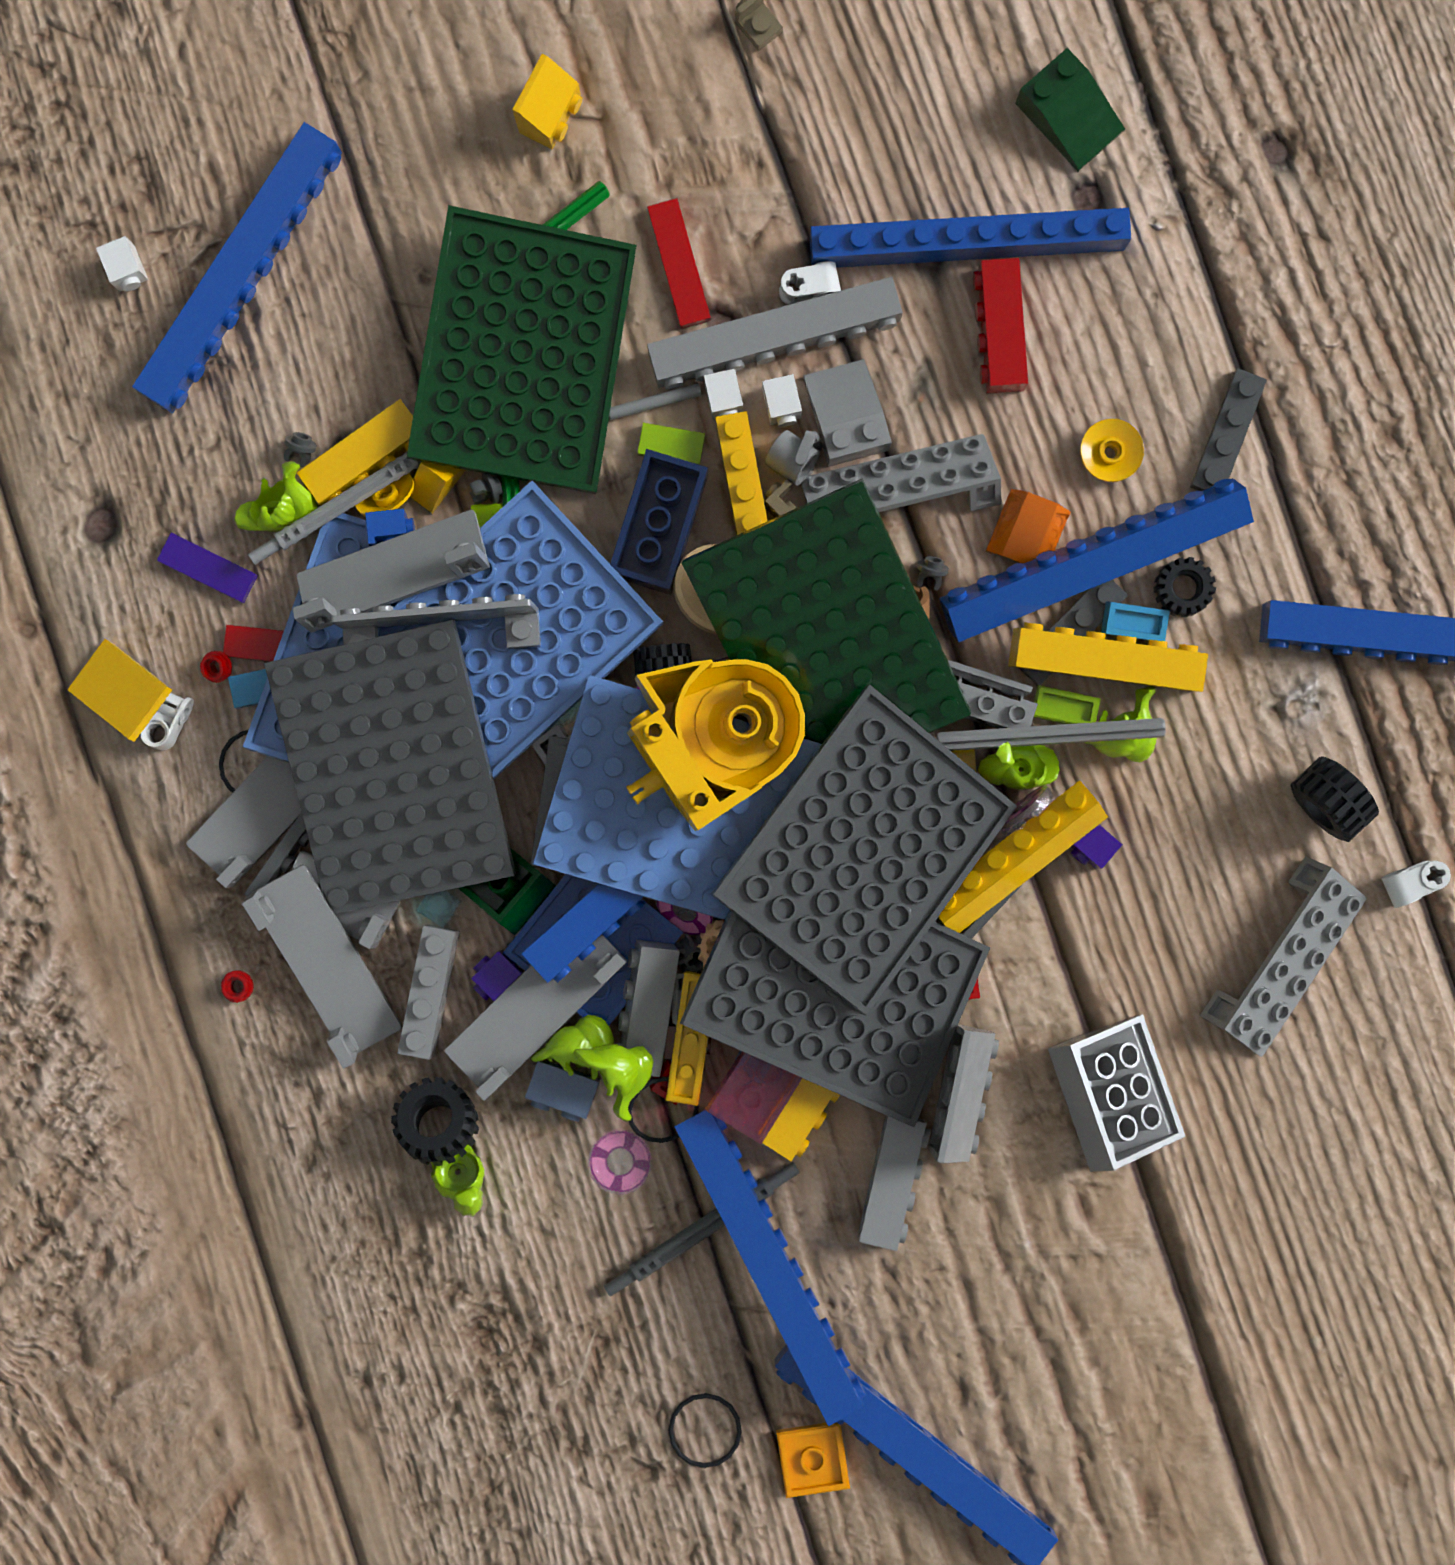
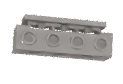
[948,660,1038,729]

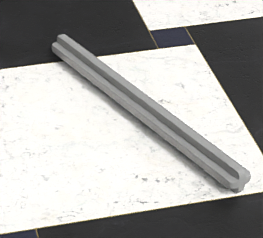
[936,718,1166,751]

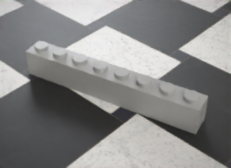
[647,277,903,390]

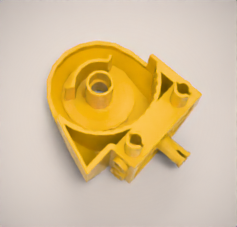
[626,659,805,831]

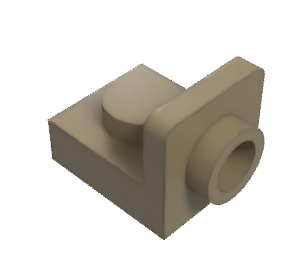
[735,0,783,51]
[764,479,797,518]

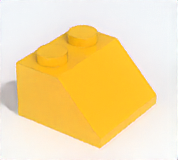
[512,54,583,150]

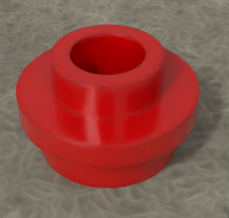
[200,651,232,683]
[221,970,254,1003]

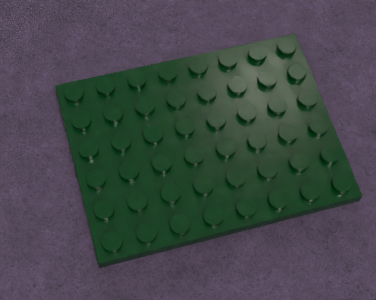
[406,205,637,494]
[682,478,971,744]

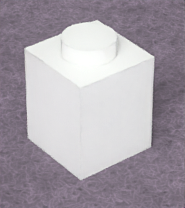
[96,236,148,292]
[704,369,743,420]
[762,374,802,427]

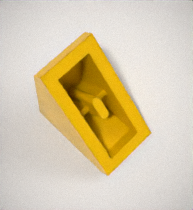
[410,462,466,514]

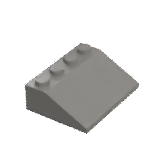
[1048,1014,1185,1172]
[928,1024,999,1163]

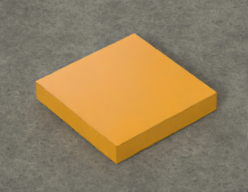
[776,1422,850,1498]

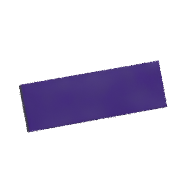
[157,532,258,603]

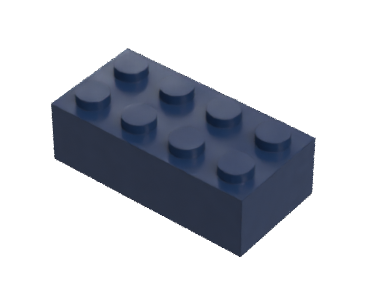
[610,449,708,595]

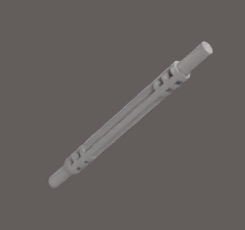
[248,452,422,565]

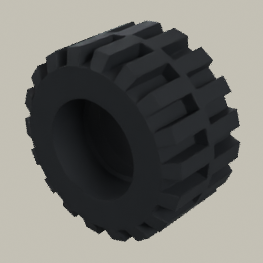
[1290,756,1379,842]
[391,1077,479,1166]

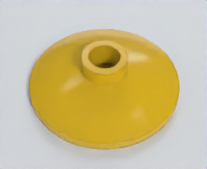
[1080,419,1144,482]
[355,474,414,517]

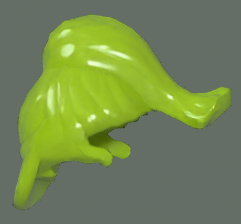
[234,461,318,533]
[1084,686,1157,763]
[977,741,1060,790]
[531,1015,614,1086]
[574,1044,654,1122]
[431,1145,485,1217]

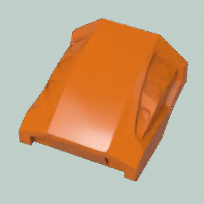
[985,489,1071,564]

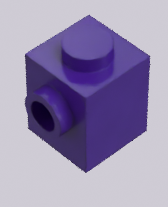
[1070,824,1123,869]
[471,950,524,1001]

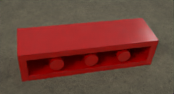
[973,258,1028,394]

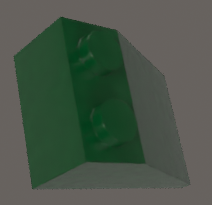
[1015,47,1125,172]
[458,848,556,935]

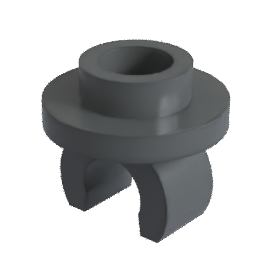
[284,432,317,467]
[470,473,502,504]
[917,556,949,591]

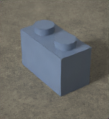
[525,1059,601,1122]

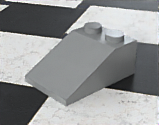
[803,359,892,467]

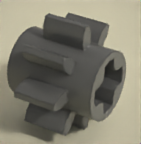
[674,934,703,973]

